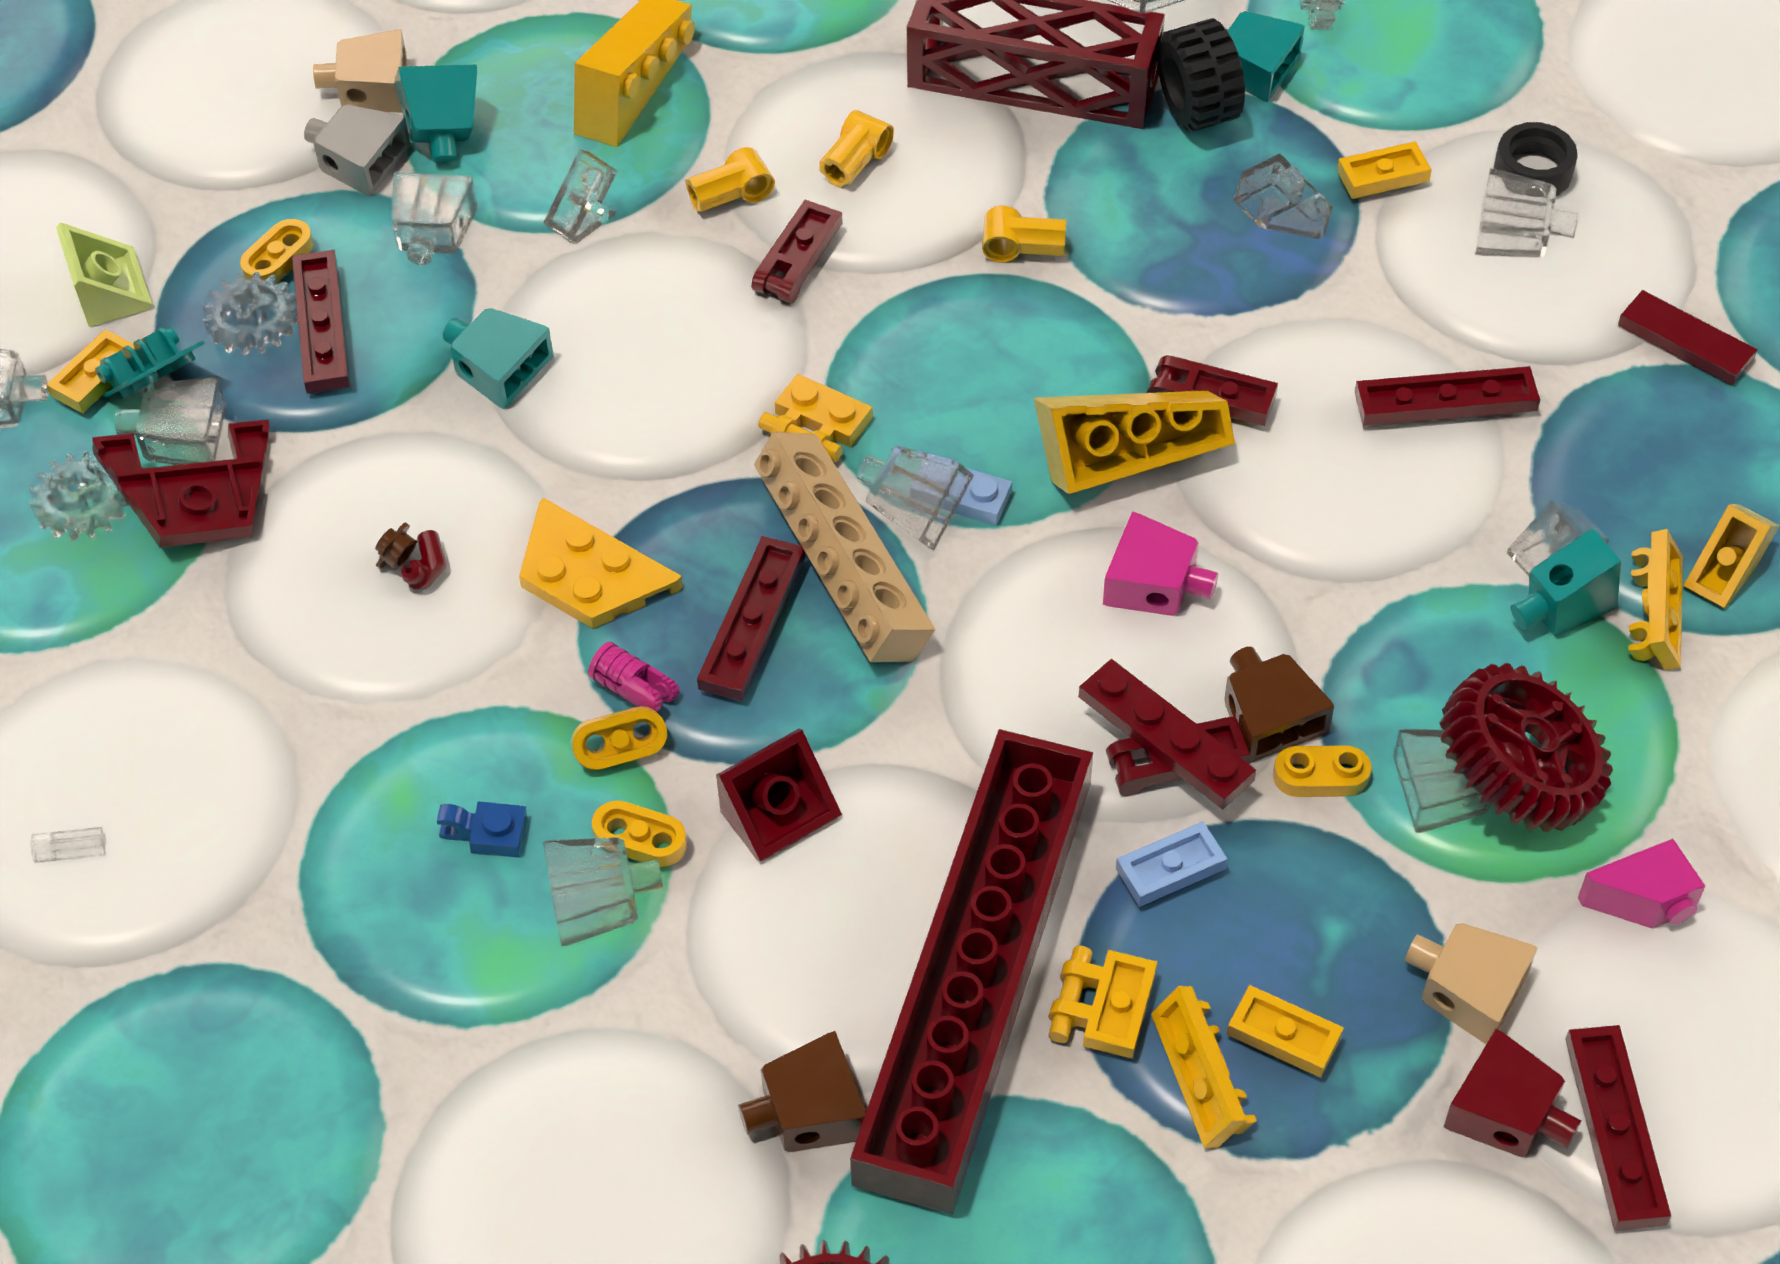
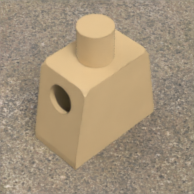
[313,29,408,113]
[1404,923,1538,1044]

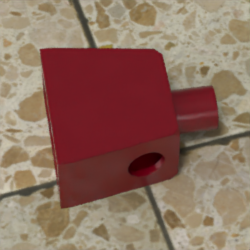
[1443,1029,1582,1157]

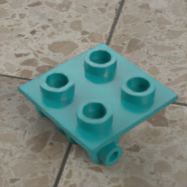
[95,327,205,398]

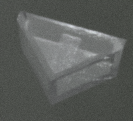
[1507,500,1609,576]

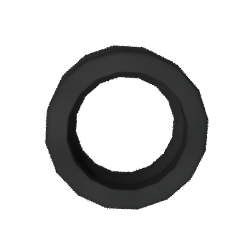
[1494,122,1578,200]

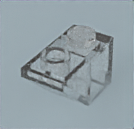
[1233,153,1333,239]

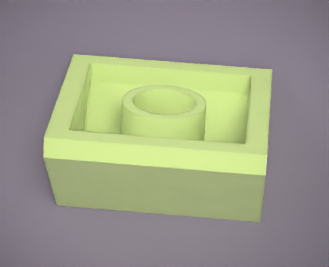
[56,222,153,327]

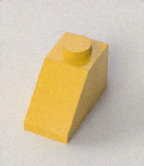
[1683,504,1780,608]

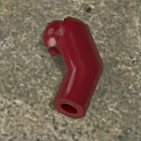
[401,530,446,590]

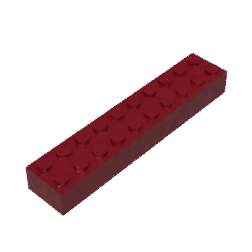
[850,729,1093,1215]

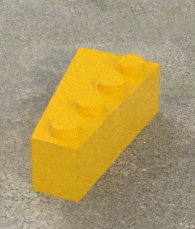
[574,0,695,147]
[1034,391,1235,494]

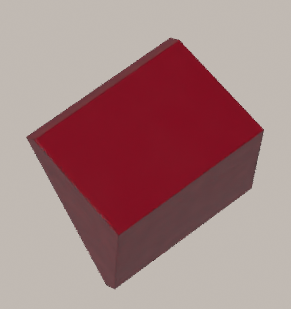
[716,729,842,861]

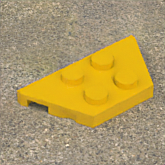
[519,498,683,629]

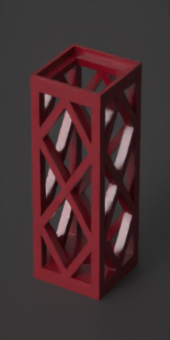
[906,0,1165,129]

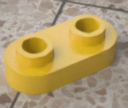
[240,219,313,287]
[571,706,667,770]
[1273,745,1372,797]
[592,800,687,867]

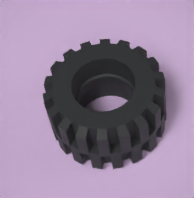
[1157,18,1245,132]

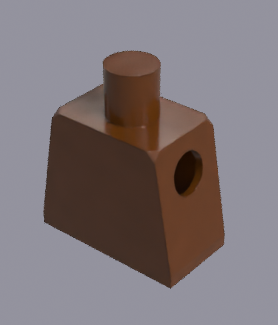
[1224,646,1334,763]
[738,1031,866,1152]

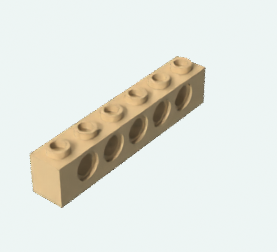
[754,432,936,662]

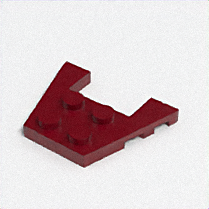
[92,419,270,548]

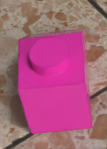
[1578,839,1705,928]

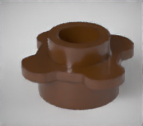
[375,522,417,570]

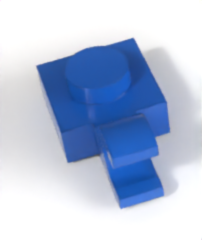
[437,801,527,858]

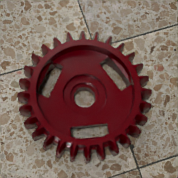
[1439,663,1613,833]

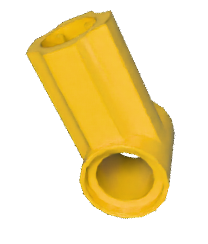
[819,110,894,188]
[685,147,775,213]
[982,206,1066,263]

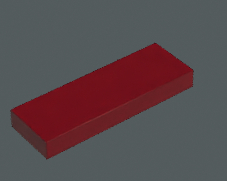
[1618,290,1758,386]

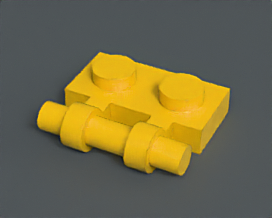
[758,373,873,462]
[1048,945,1158,1059]

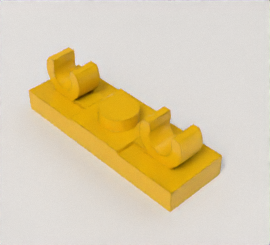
[1628,529,1683,670]
[1151,986,1257,1148]

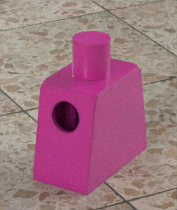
[1103,511,1219,616]

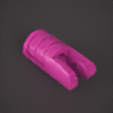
[588,641,680,712]

